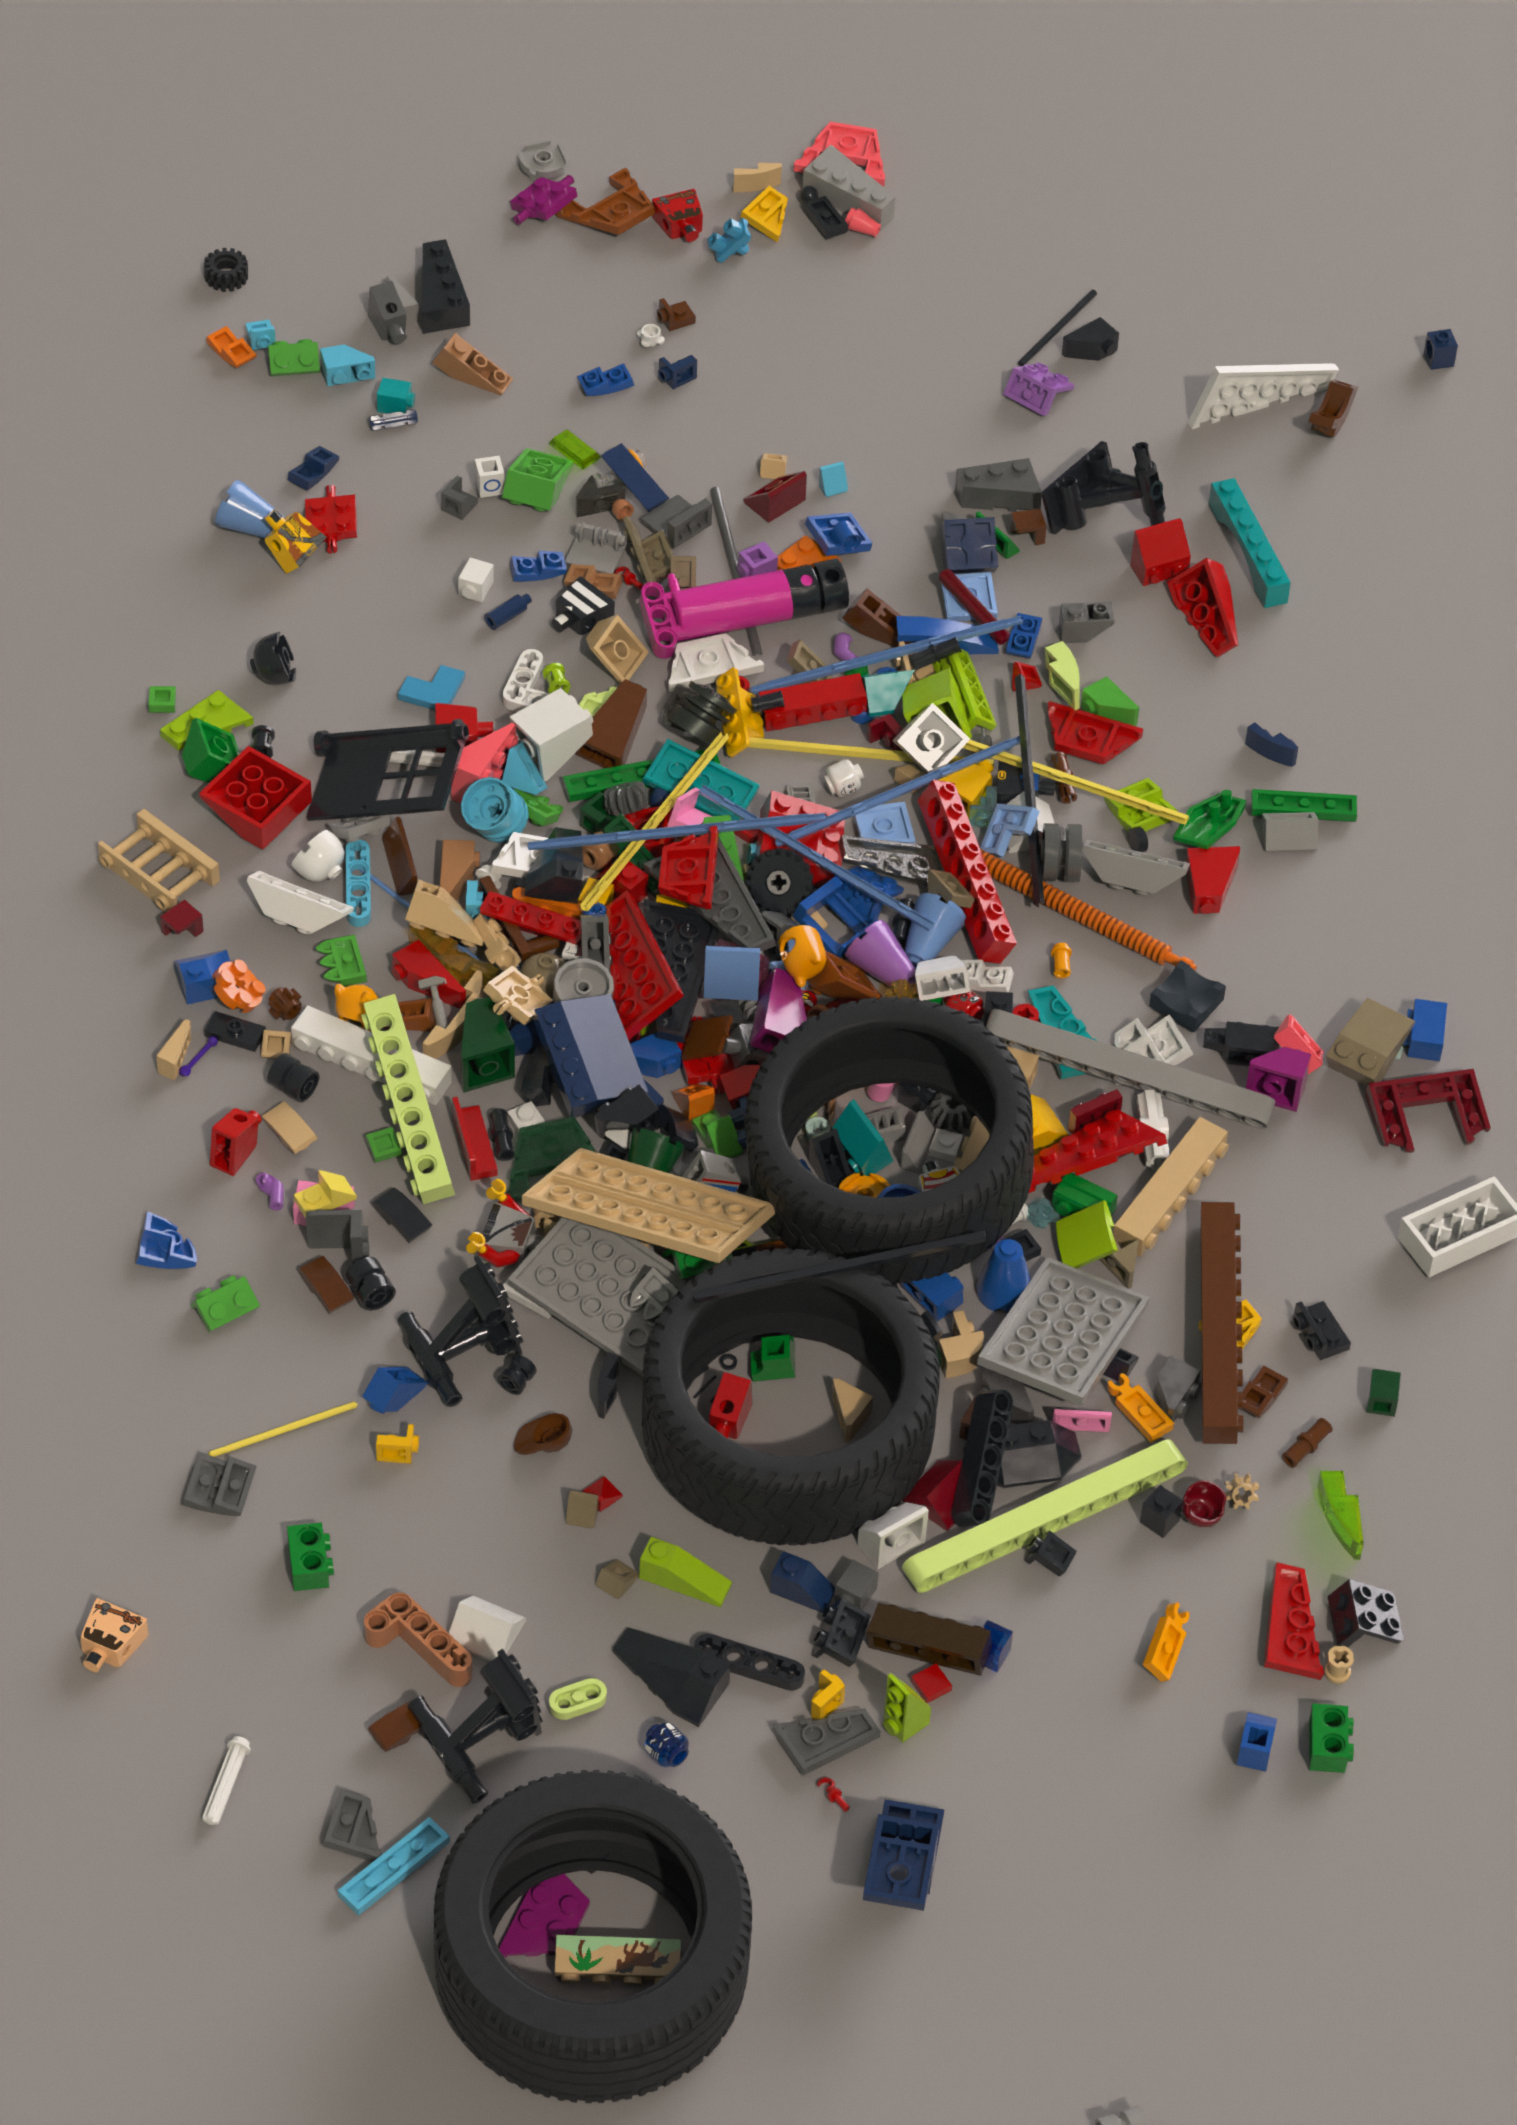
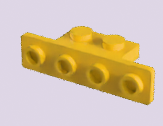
[716,667,764,758]

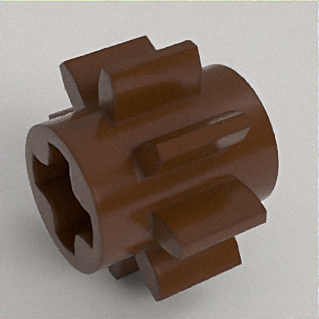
[268,987,302,1021]

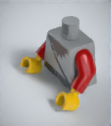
[466,1179,544,1268]

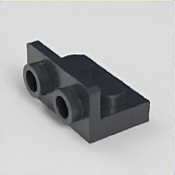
[1292,1301,1351,1360]
[812,1598,871,1667]

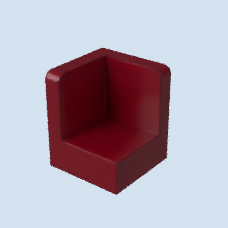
[160,900,204,937]

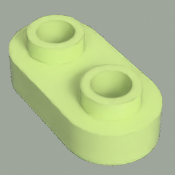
[549,1678,607,1720]

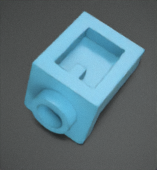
[466,880,492,920]

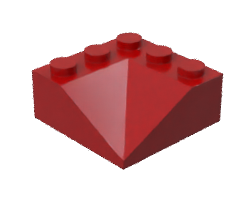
[199,746,312,850]
[756,790,845,888]

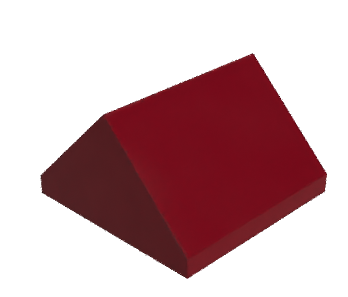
[743,471,807,523]
[902,1460,962,1532]

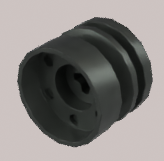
[668,681,737,745]

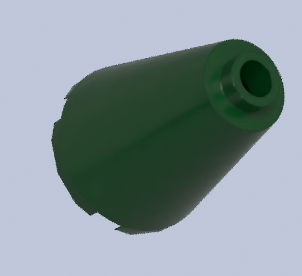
[627,1128,684,1173]

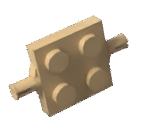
[483,966,553,1025]

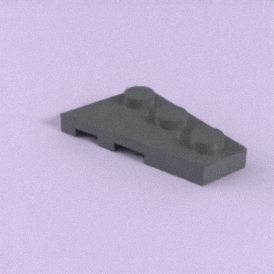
[772,1709,881,1776]

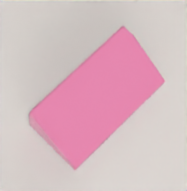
[1052,1409,1112,1432]

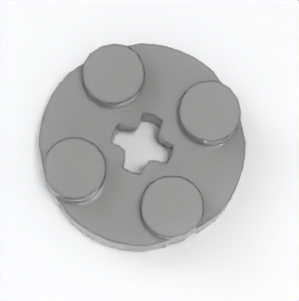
[520,140,567,181]

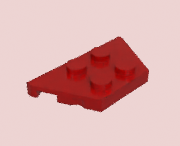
[1047,701,1144,765]
[658,826,719,909]

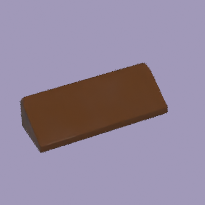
[382,817,418,896]

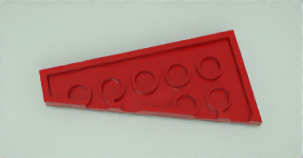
[606,890,684,1040]

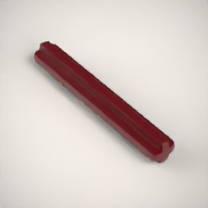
[939,568,1010,645]

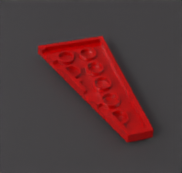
[1029,1109,1168,1193]

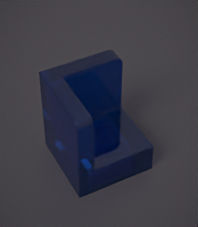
[983,1620,1013,1672]

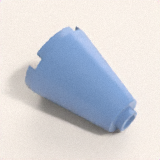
[215,480,285,538]
[904,893,966,969]

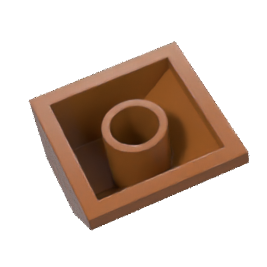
[807,951,880,999]

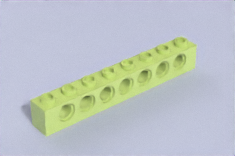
[361,994,455,1205]

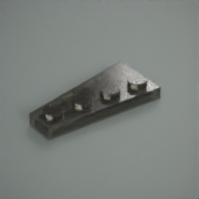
[838,835,945,887]

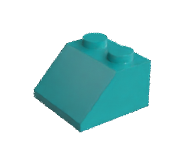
[832,1099,894,1176]

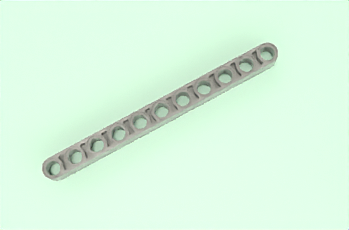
[986,1009,1275,1129]

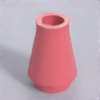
[845,208,882,237]

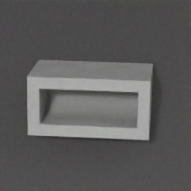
[1262,812,1319,851]

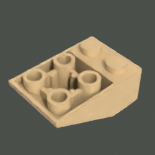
[405,879,483,947]

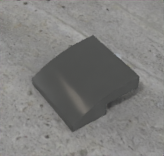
[181,1452,257,1516]

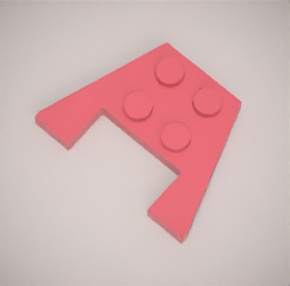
[794,121,885,187]

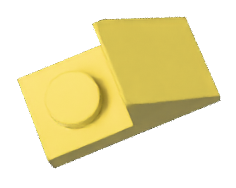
[294,1170,357,1219]

